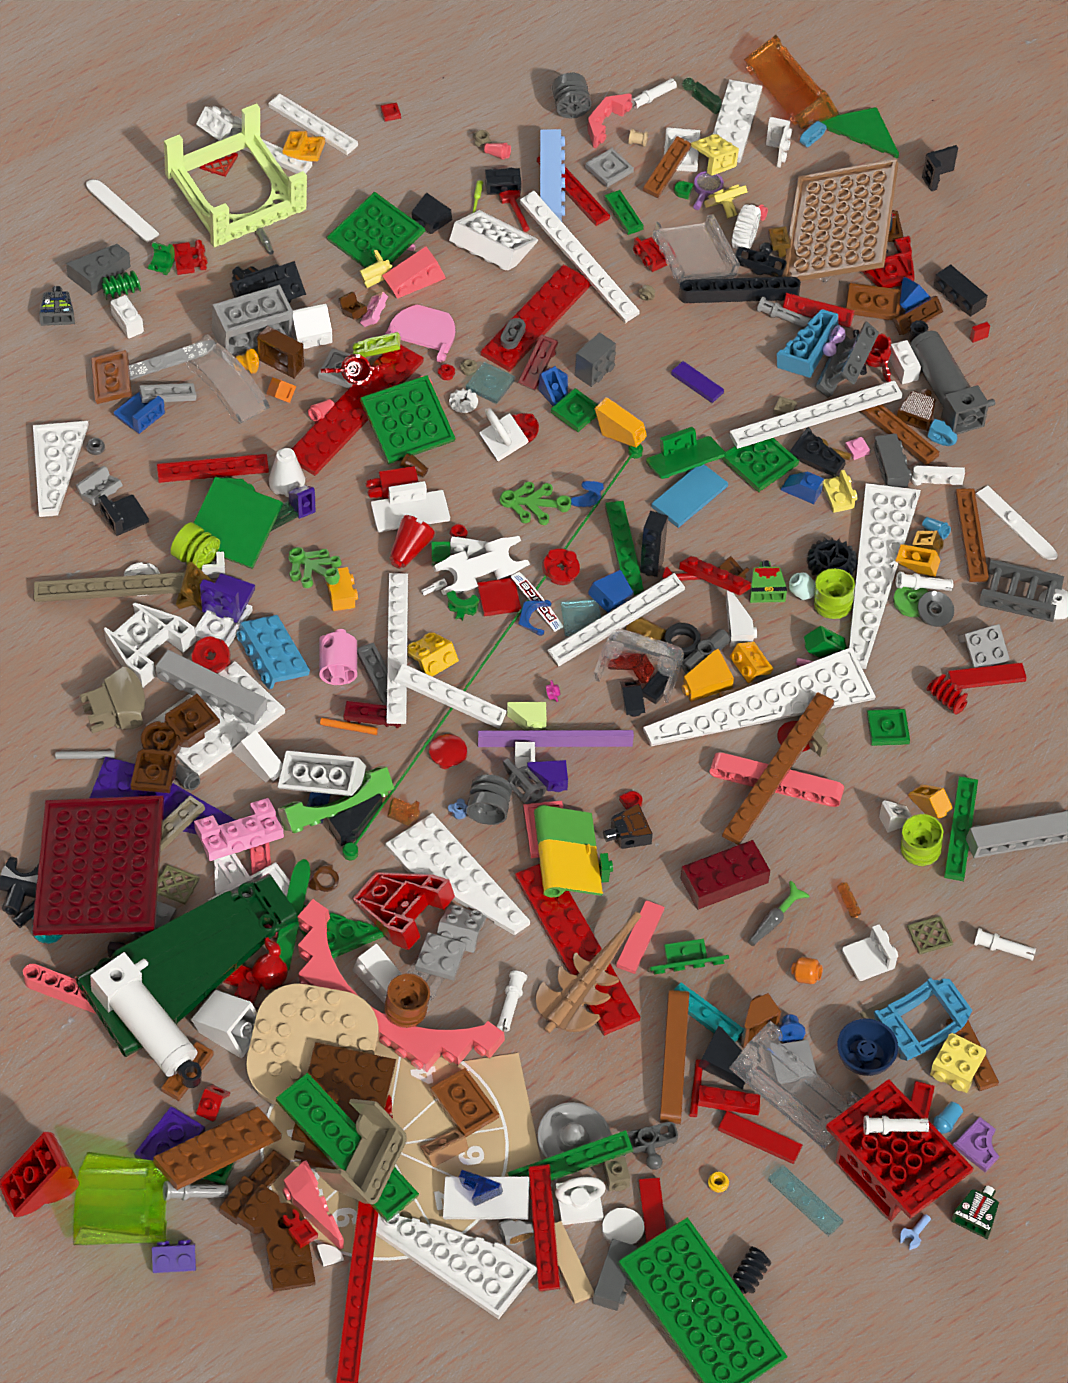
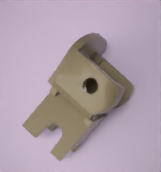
[80,667,145,733]

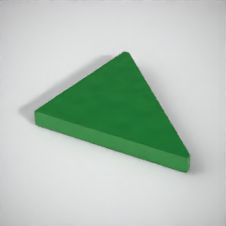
[815,107,899,158]
[299,905,385,959]

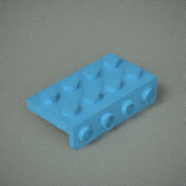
[236,615,310,689]

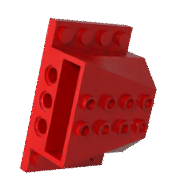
[826,1079,974,1222]

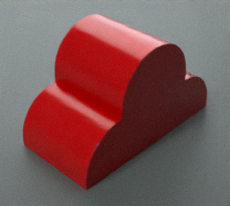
[0,1132,79,1217]

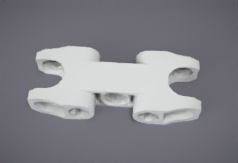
[433,536,530,596]

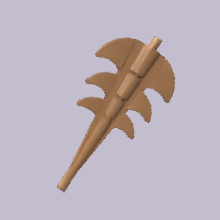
[536,912,642,1034]

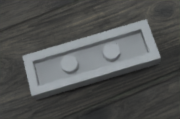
[139,383,197,403]

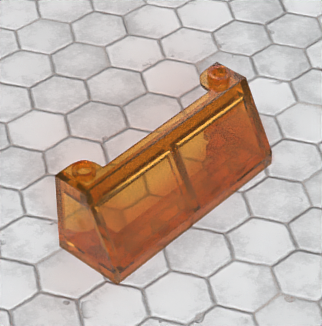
[744,35,839,129]

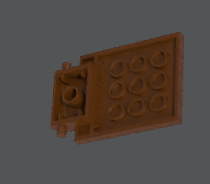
[291,1042,396,1170]

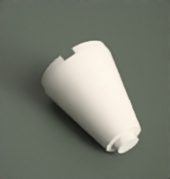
[269,448,305,497]

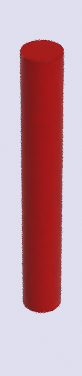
[689,1059,703,1117]

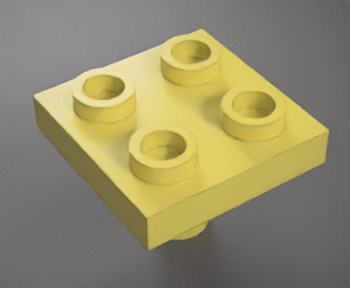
[704,184,748,218]

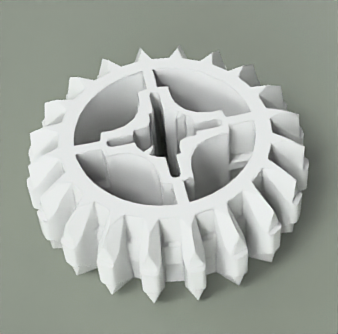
[732,204,761,252]

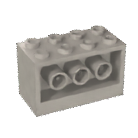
[212,285,293,357]

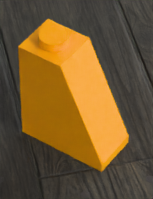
[595,397,647,447]
[682,649,734,702]

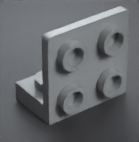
[958,624,1009,668]

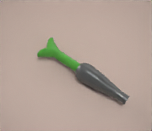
[748,881,810,946]

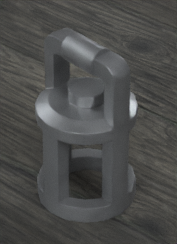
[503,758,546,804]

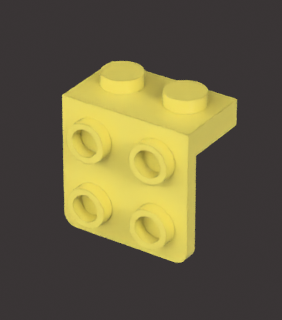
[930,1033,986,1093]

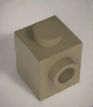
[603,1156,630,1191]

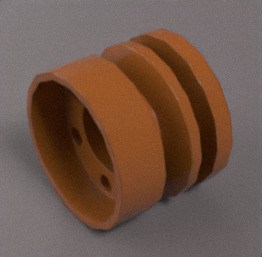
[384,973,430,1028]

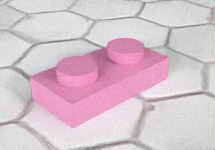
[360,292,388,327]

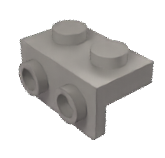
[76,466,123,506]

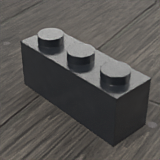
[934,264,988,317]

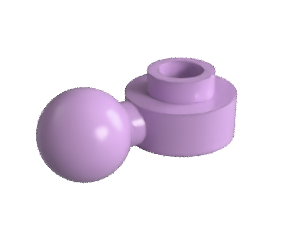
[822,325,846,357]

